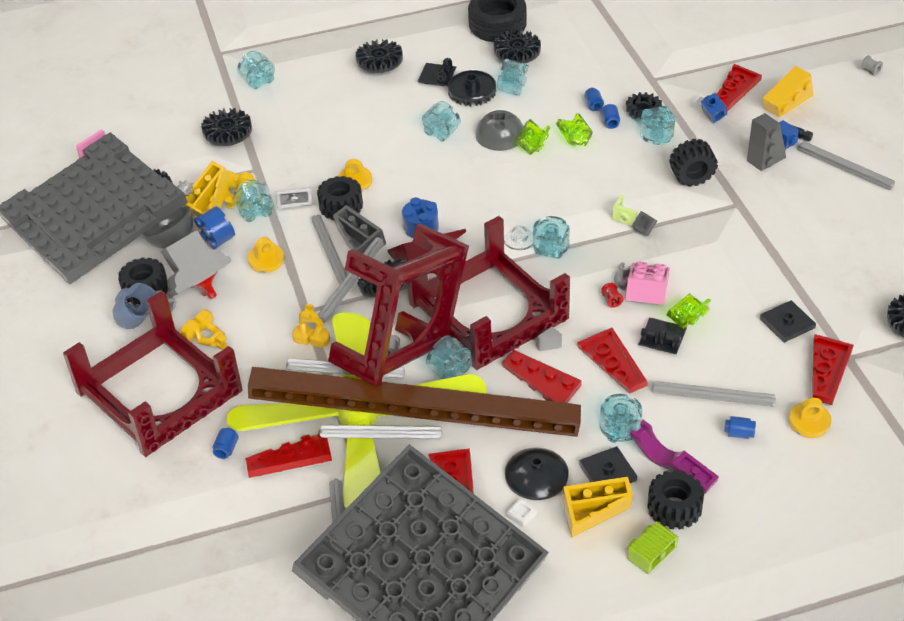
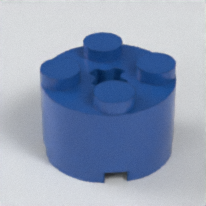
[402,197,439,238]
[194,206,235,250]

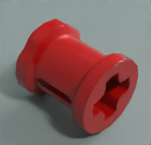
[601,282,624,308]

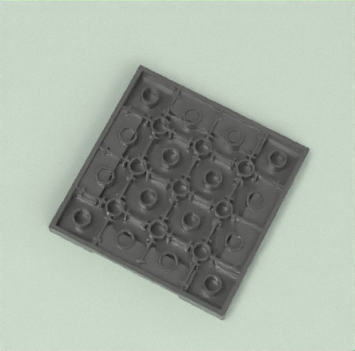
[0,132,188,285]
[292,444,549,621]

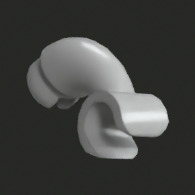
[614,262,630,289]

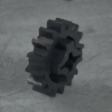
[626,92,662,120]

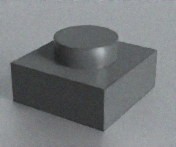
[632,211,658,236]

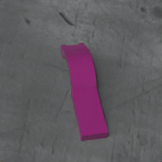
[629,419,719,494]

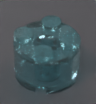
[237,51,275,89]
[497,59,529,96]
[422,101,461,142]
[640,106,675,145]
[234,180,274,222]
[533,216,570,259]
[426,335,472,379]
[600,394,642,443]

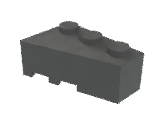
[747,113,786,171]
[333,205,387,253]

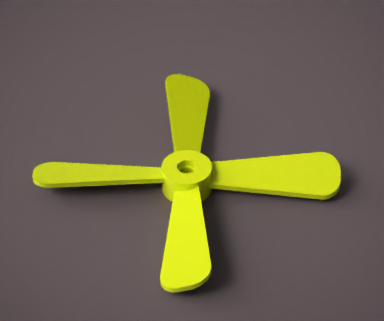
[227,312,487,510]

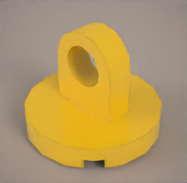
[338,159,372,191]
[248,237,284,273]
[789,398,831,438]

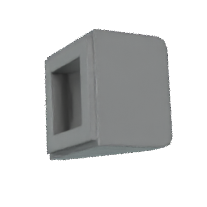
[538,327,562,351]

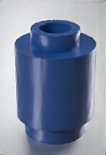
[584,87,604,111]
[601,104,620,129]
[724,416,756,439]
[212,428,239,459]

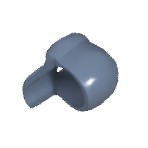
[112,283,156,329]

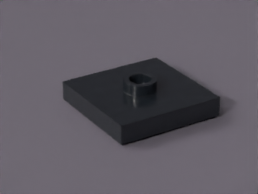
[760,300,816,343]
[579,446,637,483]

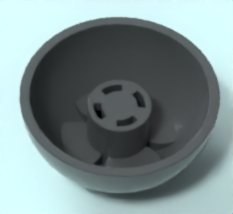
[476,110,525,151]
[142,207,193,249]

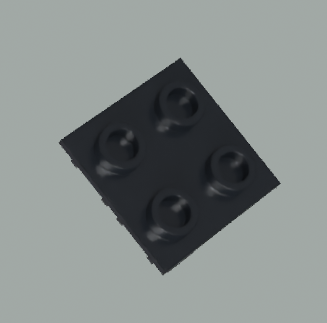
[418,58,457,86]
[638,318,687,355]

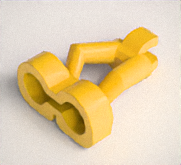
[224,171,255,209]
[292,304,330,348]
[181,309,228,350]

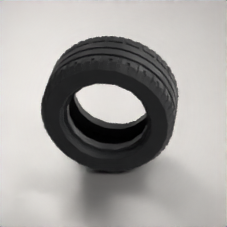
[468,0,527,42]

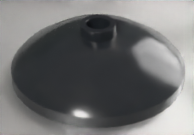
[505,448,569,500]

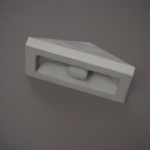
[276,187,313,209]

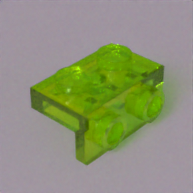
[556,113,593,146]
[516,119,551,155]
[666,293,712,329]

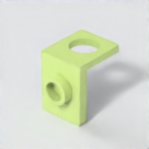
[613,194,637,226]

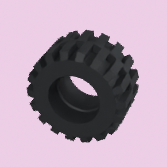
[669,139,718,187]
[317,176,363,221]
[118,257,168,305]
[647,470,704,530]

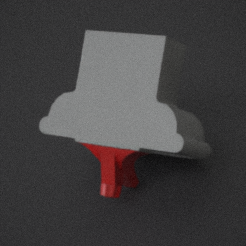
[161,230,231,299]

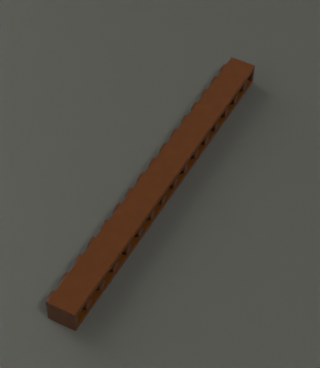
[248,367,581,437]

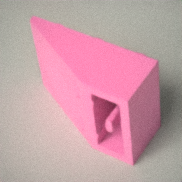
[626,261,670,305]

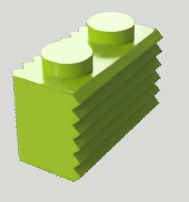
[627,521,678,574]

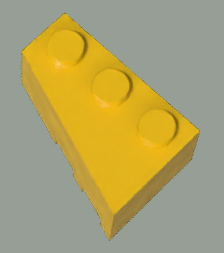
[762,66,814,117]
[184,161,232,217]
[562,477,633,538]

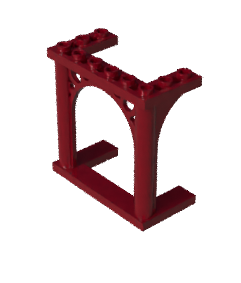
[408,216,570,370]
[328,224,469,387]
[63,291,243,457]

